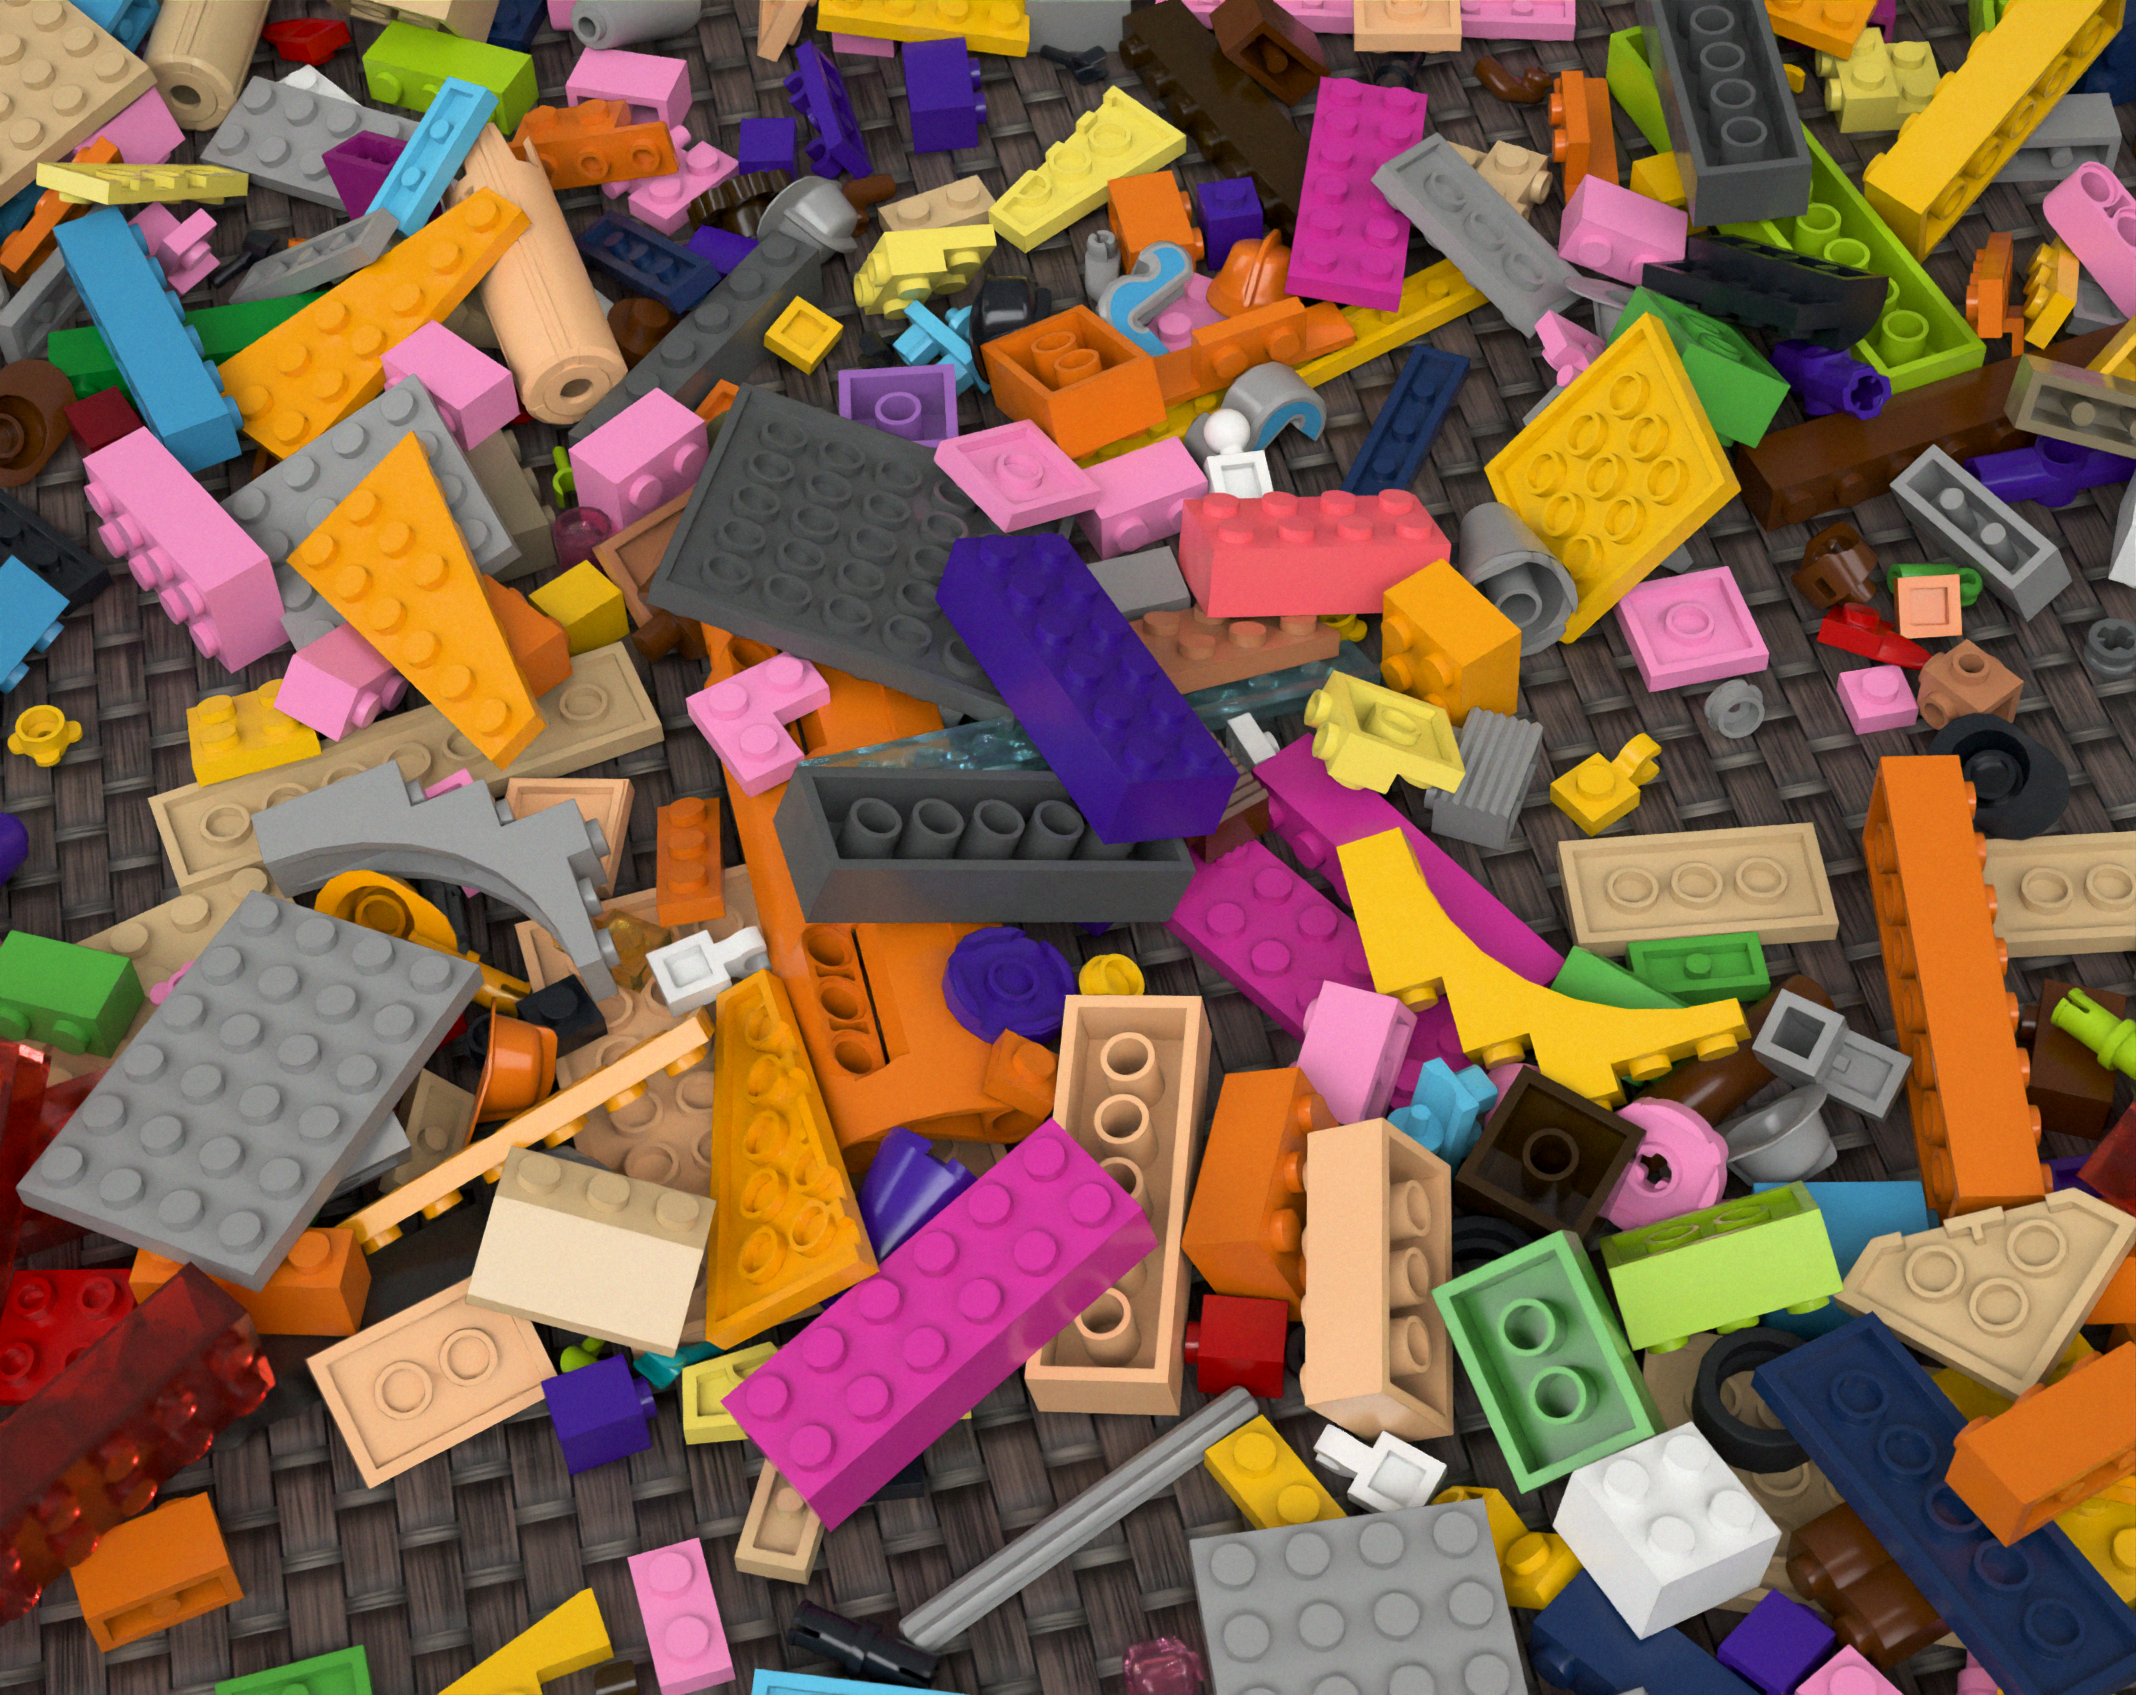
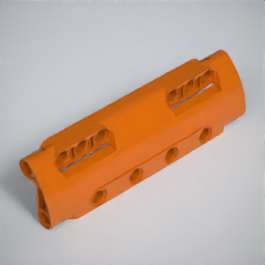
[700,622,1044,1175]

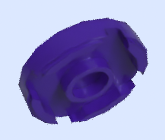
[941,926,1078,1045]

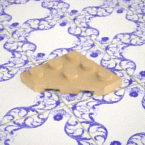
[1833,1187,2136,1402]

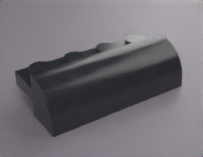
[1641,234,1890,351]

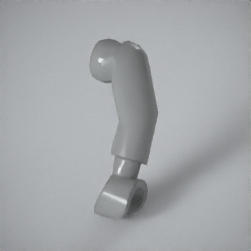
[1085,230,1151,327]

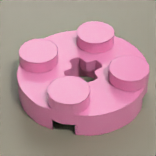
[1608,1097,1729,1231]

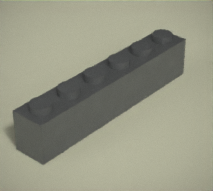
[568,230,824,448]

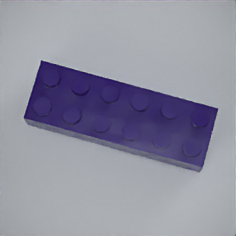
[935,533,1240,845]

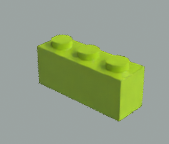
[362,20,539,135]

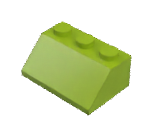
[1598,1180,1844,1354]

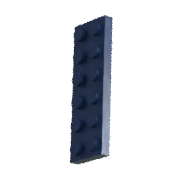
[1751,1311,2136,1695]

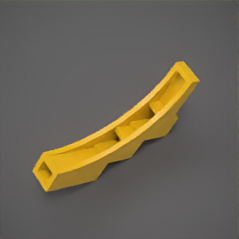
[1336,827,1752,1112]

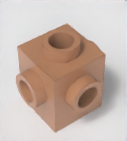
[1917,639,2024,730]

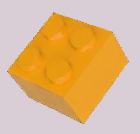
[1380,558,1522,728]

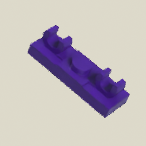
[783,40,873,180]

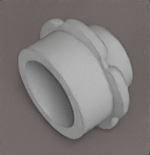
[1704,679,1765,738]

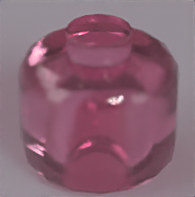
[1122,1635,1203,1695]

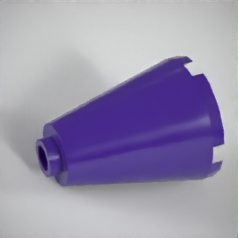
[819,1126,978,1311]

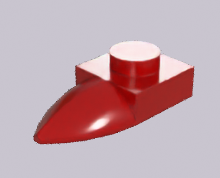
[261,18,351,66]
[1817,603,1932,670]

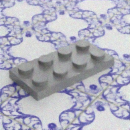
[200,76,420,212]
[1371,132,1586,340]

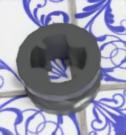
[2083,618,2136,679]

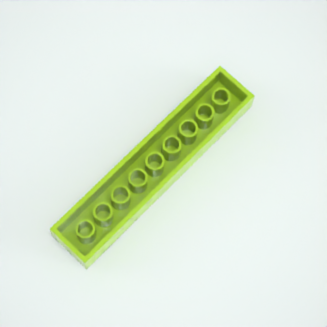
[1606,25,1987,395]

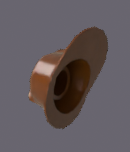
[0,358,77,488]

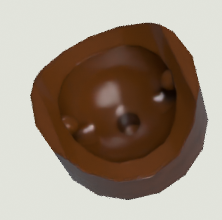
[607,298,678,371]
[1791,521,1878,610]

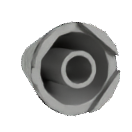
[571,0,703,50]
[1457,502,1578,657]

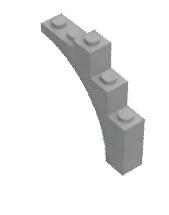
[250,759,622,1003]

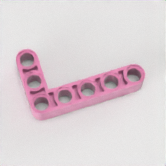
[2043,161,2136,320]

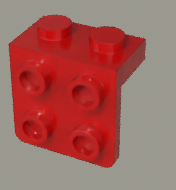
[0,1268,147,1406]

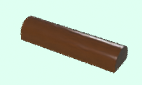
[1613,974,1837,1177]

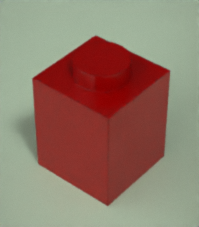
[1185,1294,1289,1399]

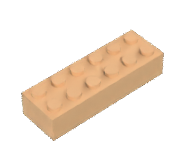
[1024,995,1212,1416]

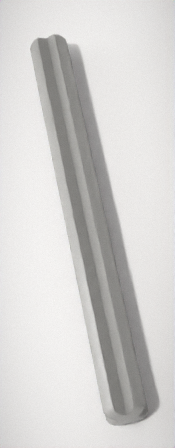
[899,1385,1260,1652]

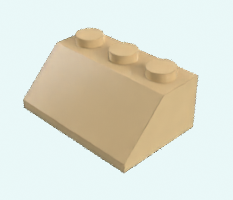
[465,1145,717,1358]

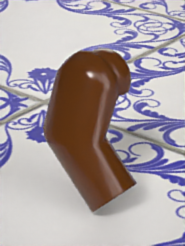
[1473,56,1552,105]
[841,173,896,237]

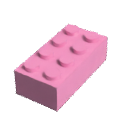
[82,426,290,674]

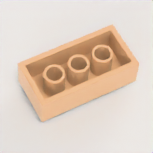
[1300,1117,1454,1445]

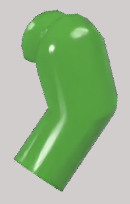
[1887,563,1983,608]

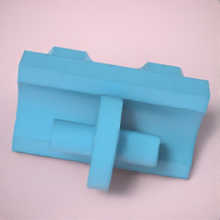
[892,299,991,397]
[1387,1057,1499,1184]

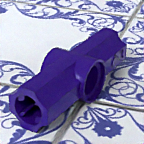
[1767,339,1892,421]
[1963,435,2136,507]

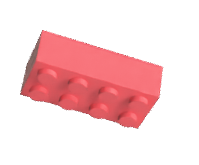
[1177,489,1452,618]

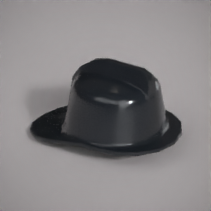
[969,268,1052,385]
[1927,713,2071,841]

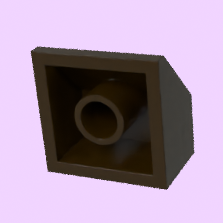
[1454,1065,1647,1253]

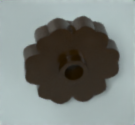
[686,168,795,240]

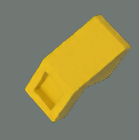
[1430,1485,1584,1610]

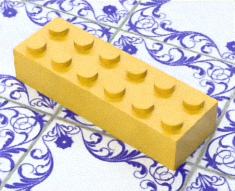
[1862,0,2126,265]

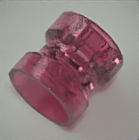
[552,507,614,581]

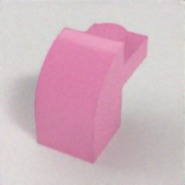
[127,202,220,299]

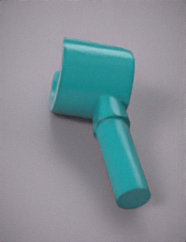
[632,1341,725,1390]

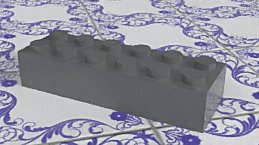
[1635,0,1813,228]
[773,766,1196,923]

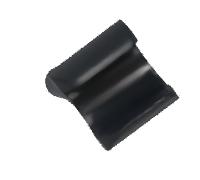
[1040,45,1110,86]
[209,230,283,289]
[857,328,908,369]

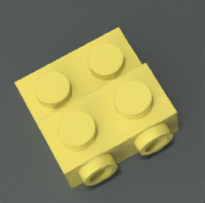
[1815,27,1941,133]
[854,224,997,320]
[1304,670,1466,794]

